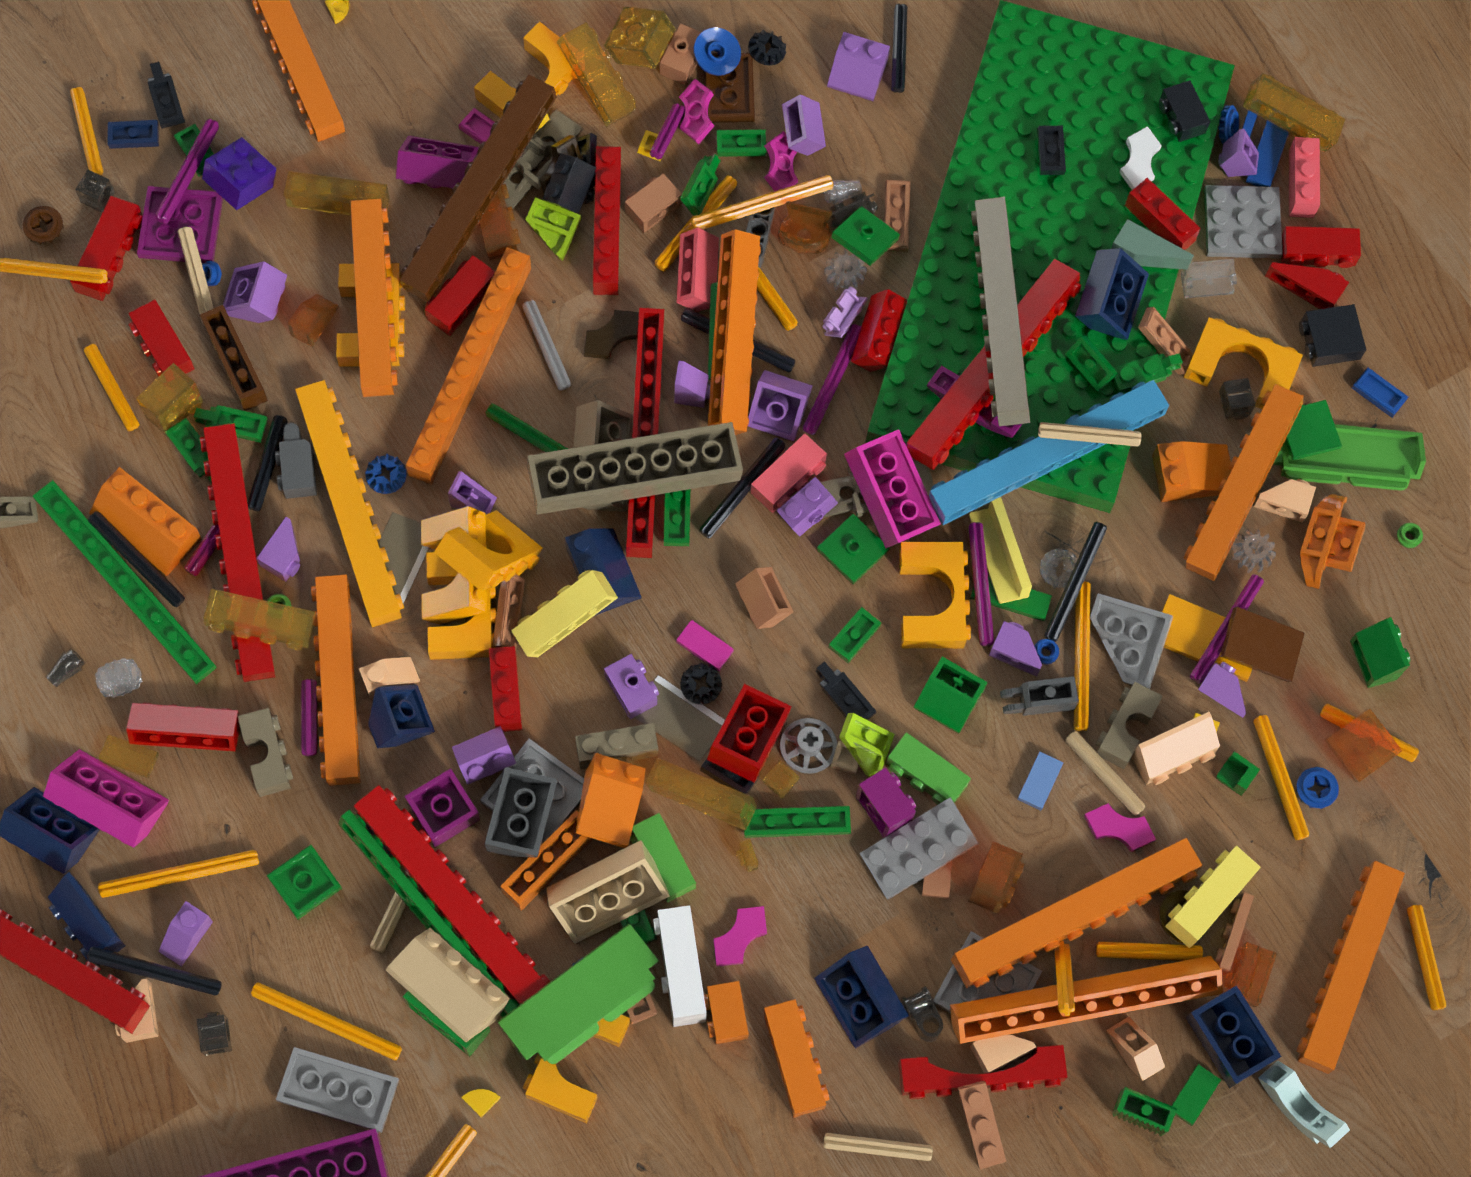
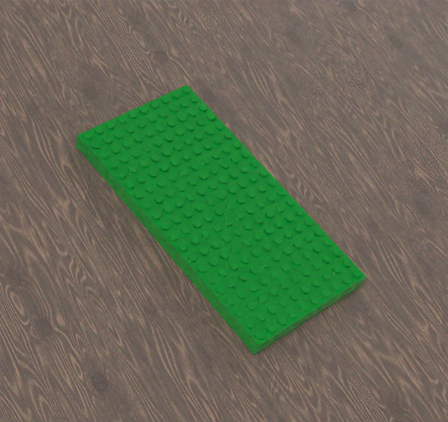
[865,0,1235,513]

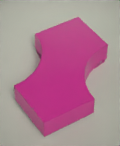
[679,79,715,144]
[764,131,798,191]
[1084,803,1156,852]
[713,906,767,967]

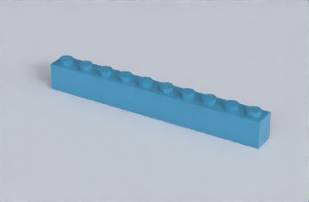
[929,380,1169,525]

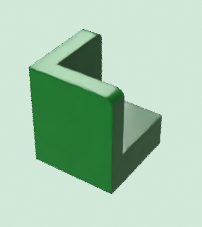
[1216,751,1260,796]

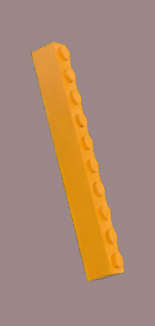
[295,380,404,628]

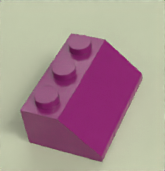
[396,135,479,190]

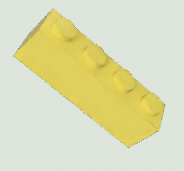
[511,570,618,657]
[1165,846,1261,948]

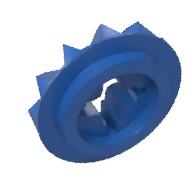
[1218,105,1239,144]
[365,454,407,494]
[1296,767,1339,809]

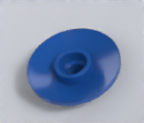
[693,27,741,76]

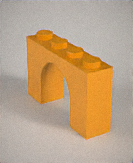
[474,21,584,118]
[336,263,406,367]
[1184,317,1303,409]
[421,506,487,625]
[434,510,543,592]
[899,542,971,649]
[426,552,497,660]
[523,1015,630,1124]

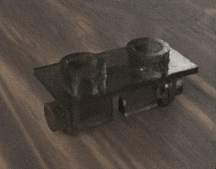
[824,192,878,230]

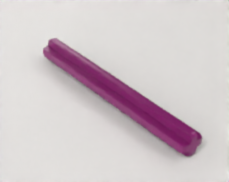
[155,119,219,224]
[803,324,861,435]
[968,522,994,646]
[1190,574,1264,684]

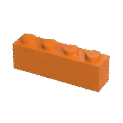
[500,810,593,911]
[763,999,829,1118]

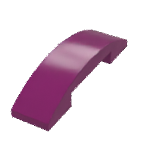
[927,365,1022,438]

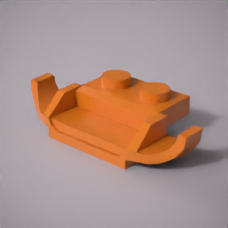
[1300,494,1365,589]

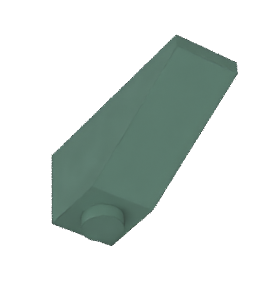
[1111,219,1194,270]

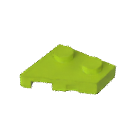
[525,197,581,261]
[839,713,895,778]

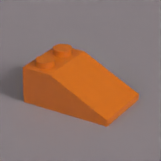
[1152,441,1231,502]
[576,753,646,848]

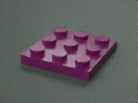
[137,186,223,263]

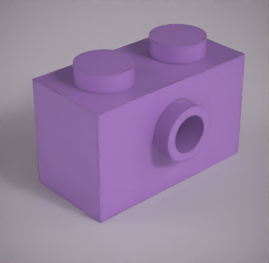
[782,94,826,156]
[777,477,838,537]
[604,654,659,719]
[452,726,516,785]

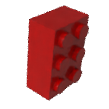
[707,683,792,783]

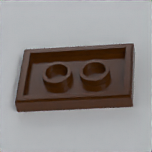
[704,53,755,123]
[1220,607,1305,682]

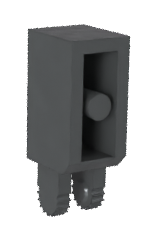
[275,422,317,499]
[1000,676,1079,716]

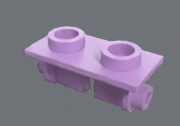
[822,287,868,338]

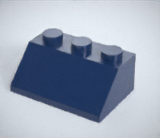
[1075,248,1149,340]
[565,528,642,616]
[0,787,100,874]
[48,872,126,966]
[814,946,909,1049]
[1185,985,1282,1089]

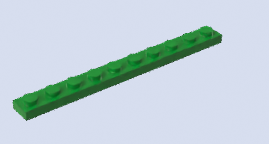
[33,480,217,685]
[338,809,519,1018]

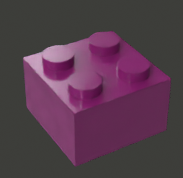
[856,767,916,838]
[405,768,480,848]

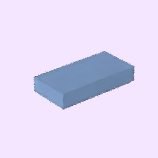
[1017,751,1063,811]

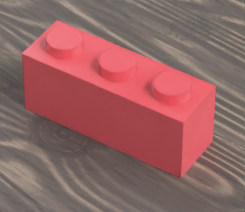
[1289,137,1320,218]
[677,228,719,312]
[750,434,827,513]

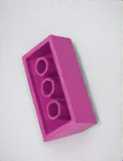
[844,429,941,548]
[43,749,169,848]

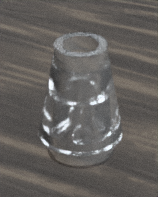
[823,179,862,204]

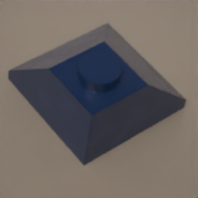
[368,684,435,748]

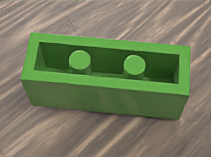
[886,732,971,805]
[630,813,696,903]

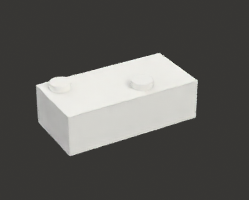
[653,905,706,1027]

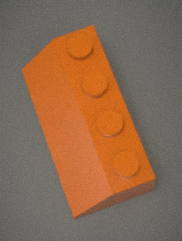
[89,467,202,576]

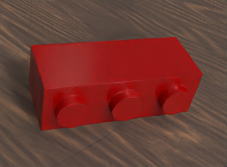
[1125,178,1201,250]
[1281,226,1361,268]
[425,255,495,336]
[851,289,908,372]
[128,299,195,383]
[489,646,523,732]

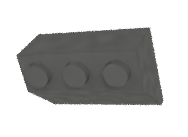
[485,767,558,857]

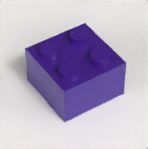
[202,137,276,211]

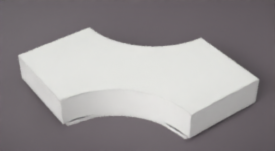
[1119,127,1162,190]

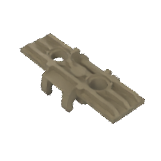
[492,109,583,214]
[821,461,934,518]

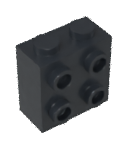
[1299,304,1366,367]

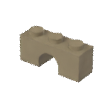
[1095,682,1163,769]
[238,708,294,797]
[575,723,658,769]

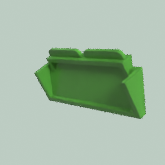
[1273,424,1426,491]
[497,924,659,1064]

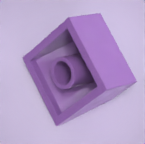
[827,32,890,101]
[223,261,287,323]
[748,370,812,441]

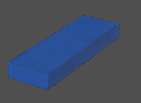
[1246,117,1291,187]

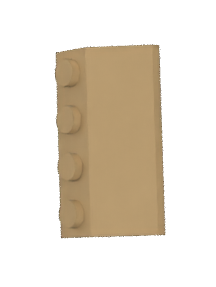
[546,840,670,944]
[386,928,510,1042]

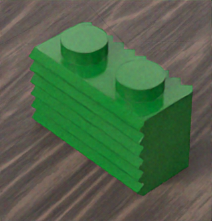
[1112,1087,1177,1136]

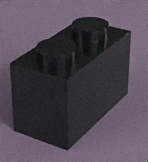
[1159,80,1210,142]
[542,153,596,214]

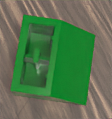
[1350,617,1410,688]
[913,656,988,734]

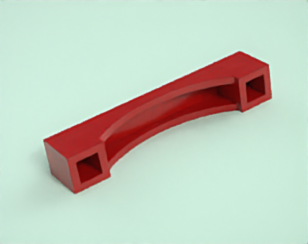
[593,146,621,295]
[898,1045,1068,1099]

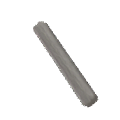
[523,300,571,391]

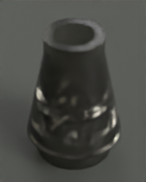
[46,648,86,687]

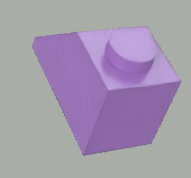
[1219,129,1259,177]
[674,361,710,408]
[257,517,300,582]
[989,621,1042,677]
[1198,661,1246,718]
[158,901,213,967]

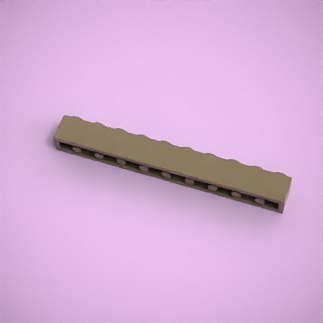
[971,197,1030,426]

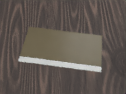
[378,512,429,603]
[634,675,725,762]

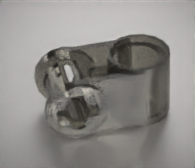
[901,986,943,1042]

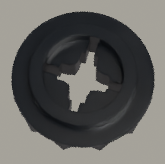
[748,29,786,66]
[680,663,722,705]

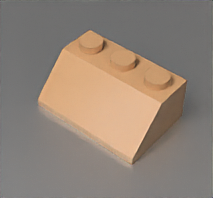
[1131,712,1220,785]

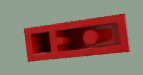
[1265,262,1349,309]

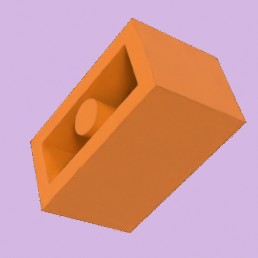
[704,981,749,1044]

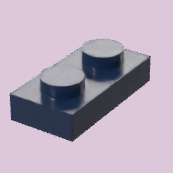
[108,120,159,149]

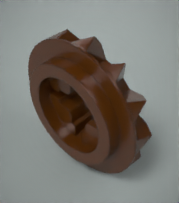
[22,206,64,245]

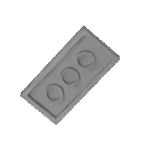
[860,797,979,900]
[276,1047,399,1133]

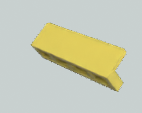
[969,497,1032,604]

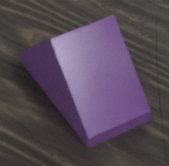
[448,471,497,515]

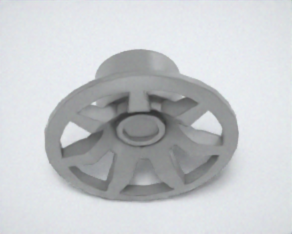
[780,718,837,774]

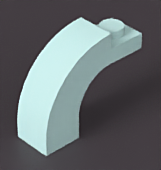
[1258,1060,1350,1148]

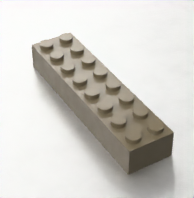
[527,422,743,515]

